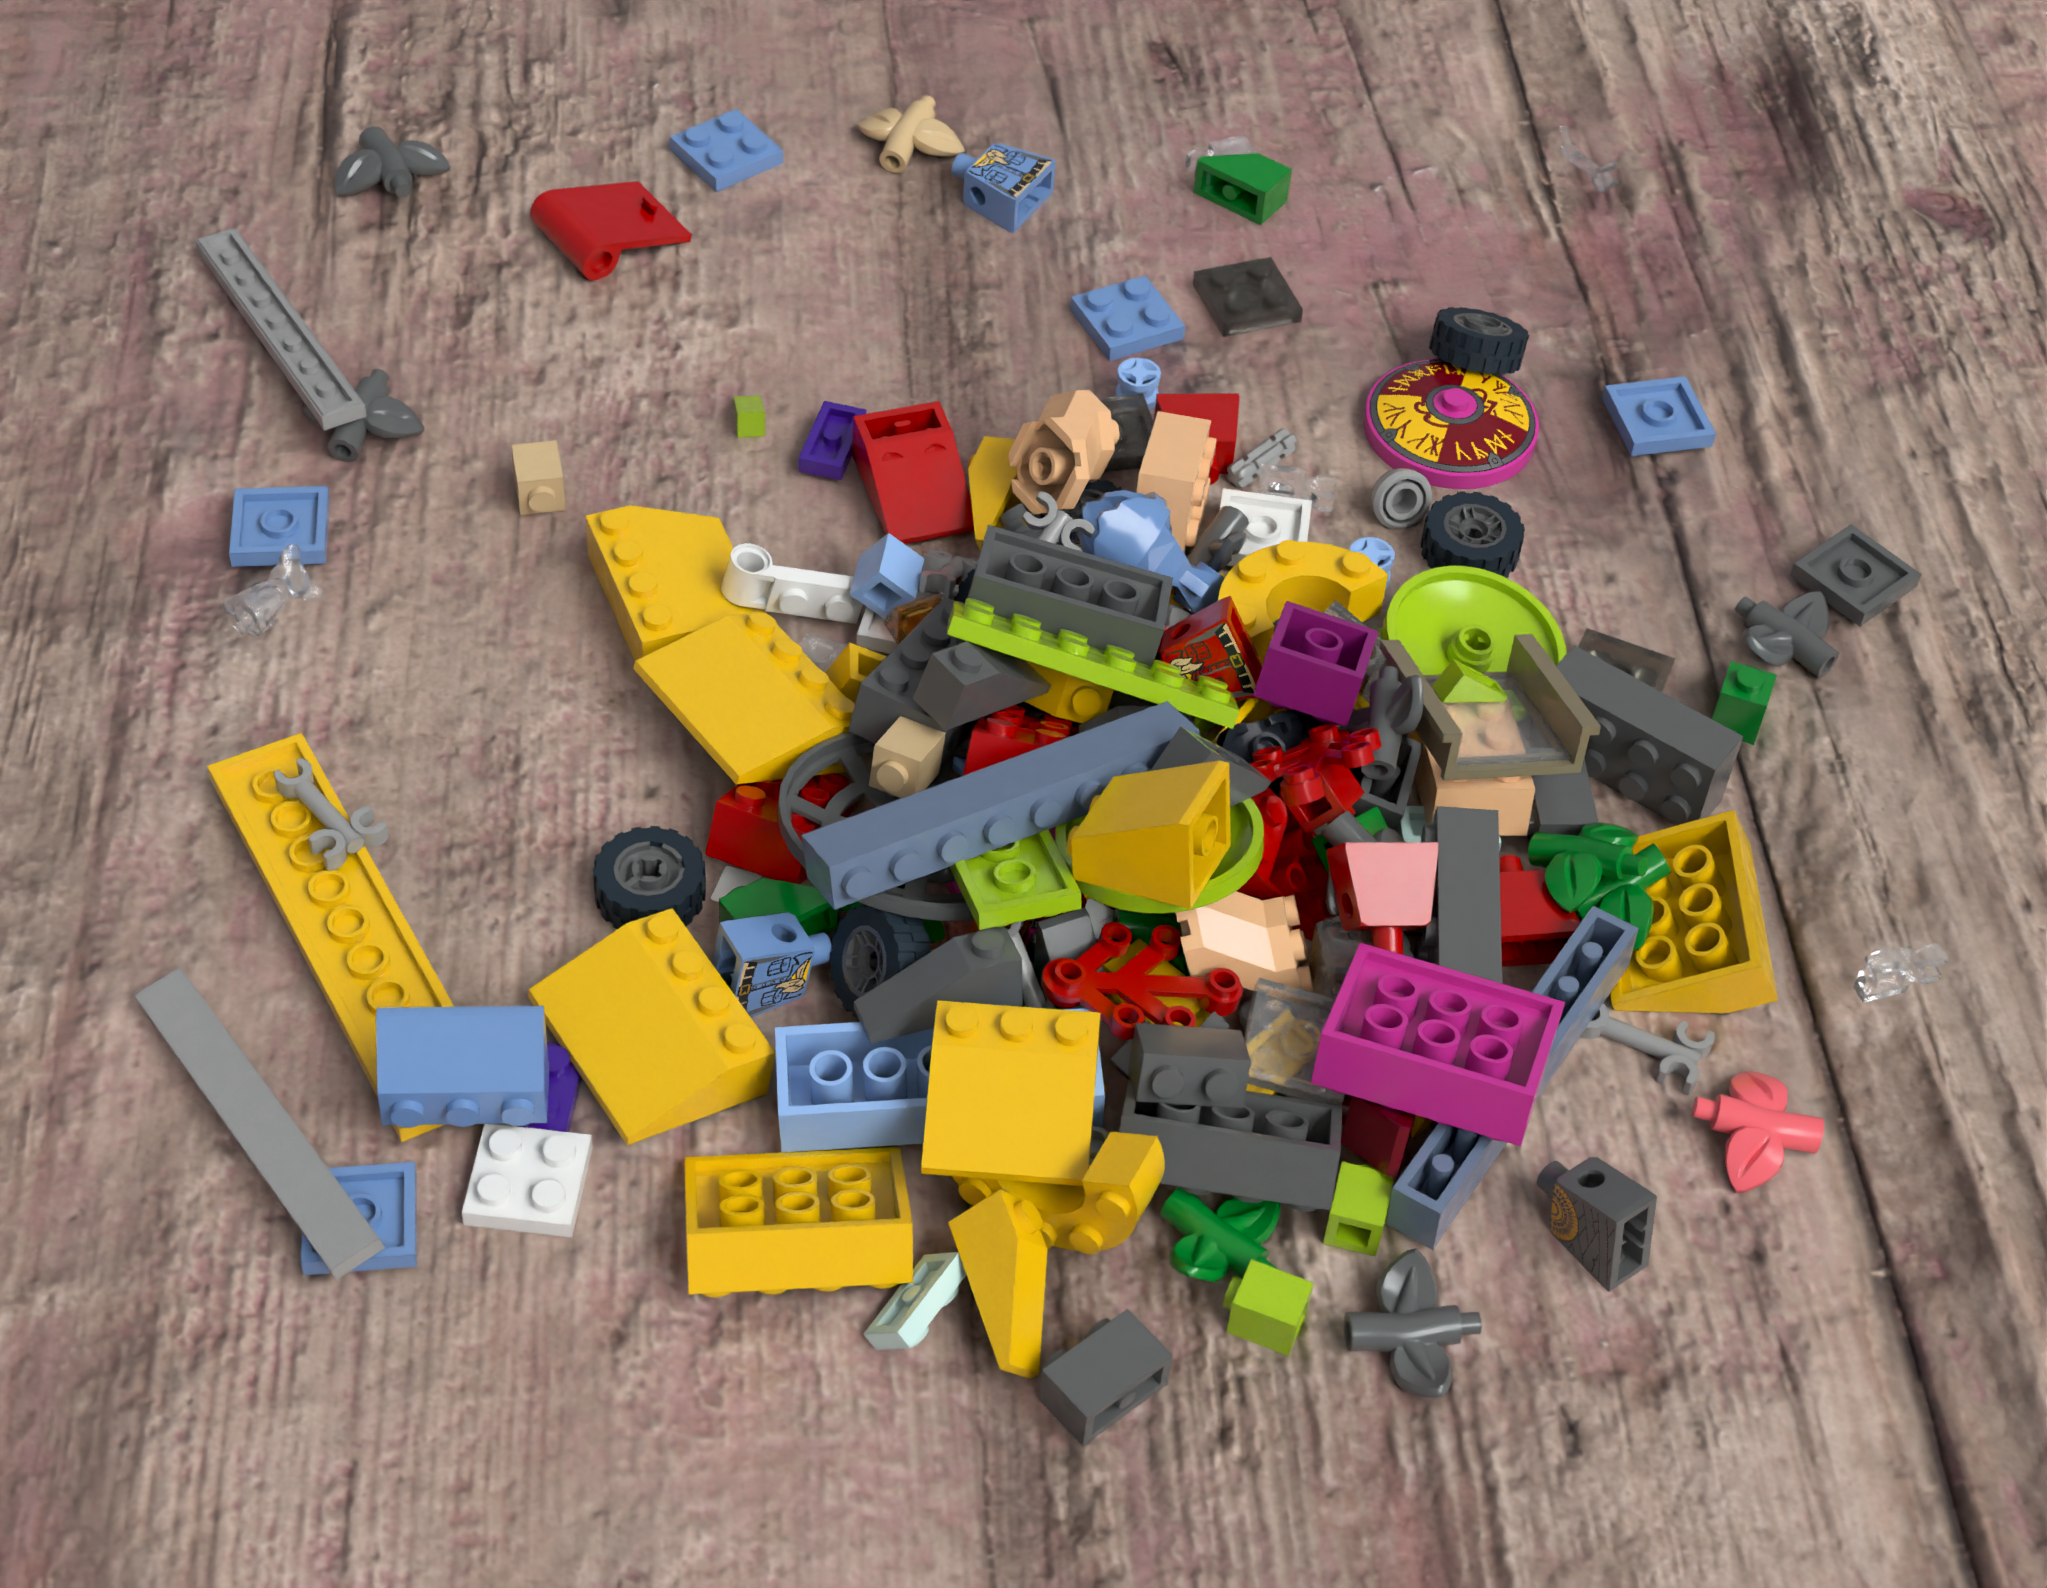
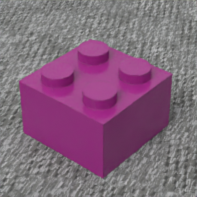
[1253,601,1379,727]

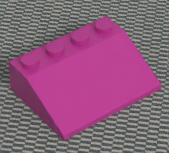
[1311,943,1565,1146]

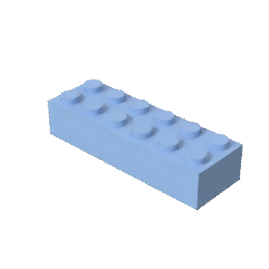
[775,1008,1105,1152]

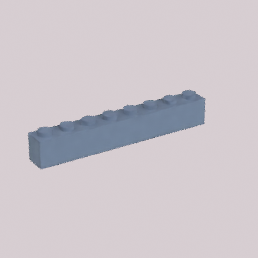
[802,701,1199,910]
[1386,906,1639,1250]

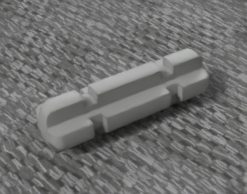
[1226,429,1297,488]

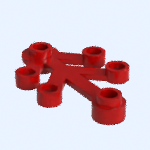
[1250,724,1382,806]
[1041,922,1243,1040]

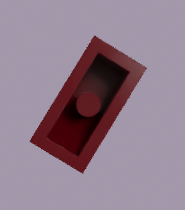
[1340,1094,1416,1179]

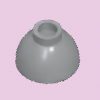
[1371,468,1432,529]

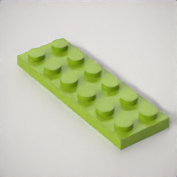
[947,598,1240,729]

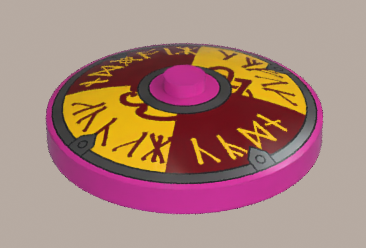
[1363,359,1539,489]

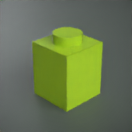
[1323,1161,1394,1257]
[1222,1259,1314,1356]

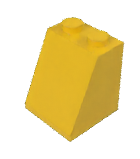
[1066,760,1231,909]

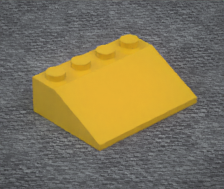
[585,505,765,661]
[633,611,855,784]
[1610,810,1778,1013]
[528,908,776,1145]
[684,1147,913,1297]

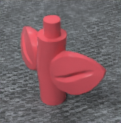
[1692,1071,1824,1193]

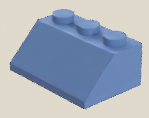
[376,1006,549,1128]

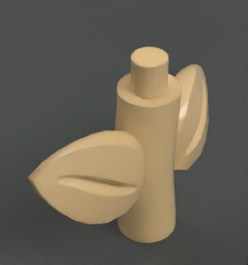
[857,95,965,173]

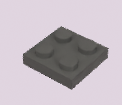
[1790,524,1921,627]

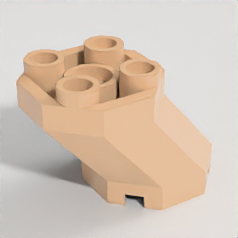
[1008,390,1120,515]
[1175,891,1315,1001]

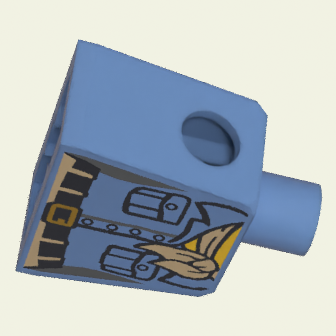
[951,143,1056,233]
[712,913,832,1017]

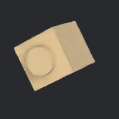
[511,440,566,515]
[869,716,946,798]

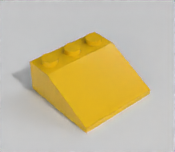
[921,1000,1100,1186]

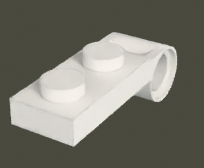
[721,543,863,624]

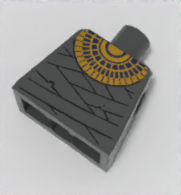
[1537,1157,1657,1292]

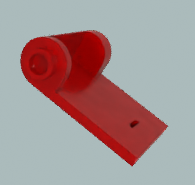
[530,181,692,281]

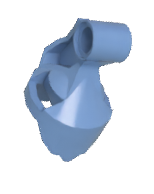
[1078,490,1224,614]

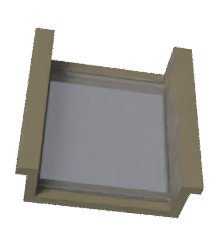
[1379,634,1601,780]

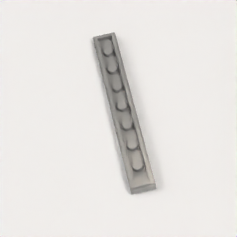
[195,228,367,431]
[134,967,385,1280]

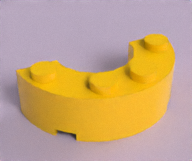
[1218,540,1388,663]
[952,1132,1165,1255]

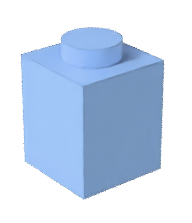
[850,533,924,620]

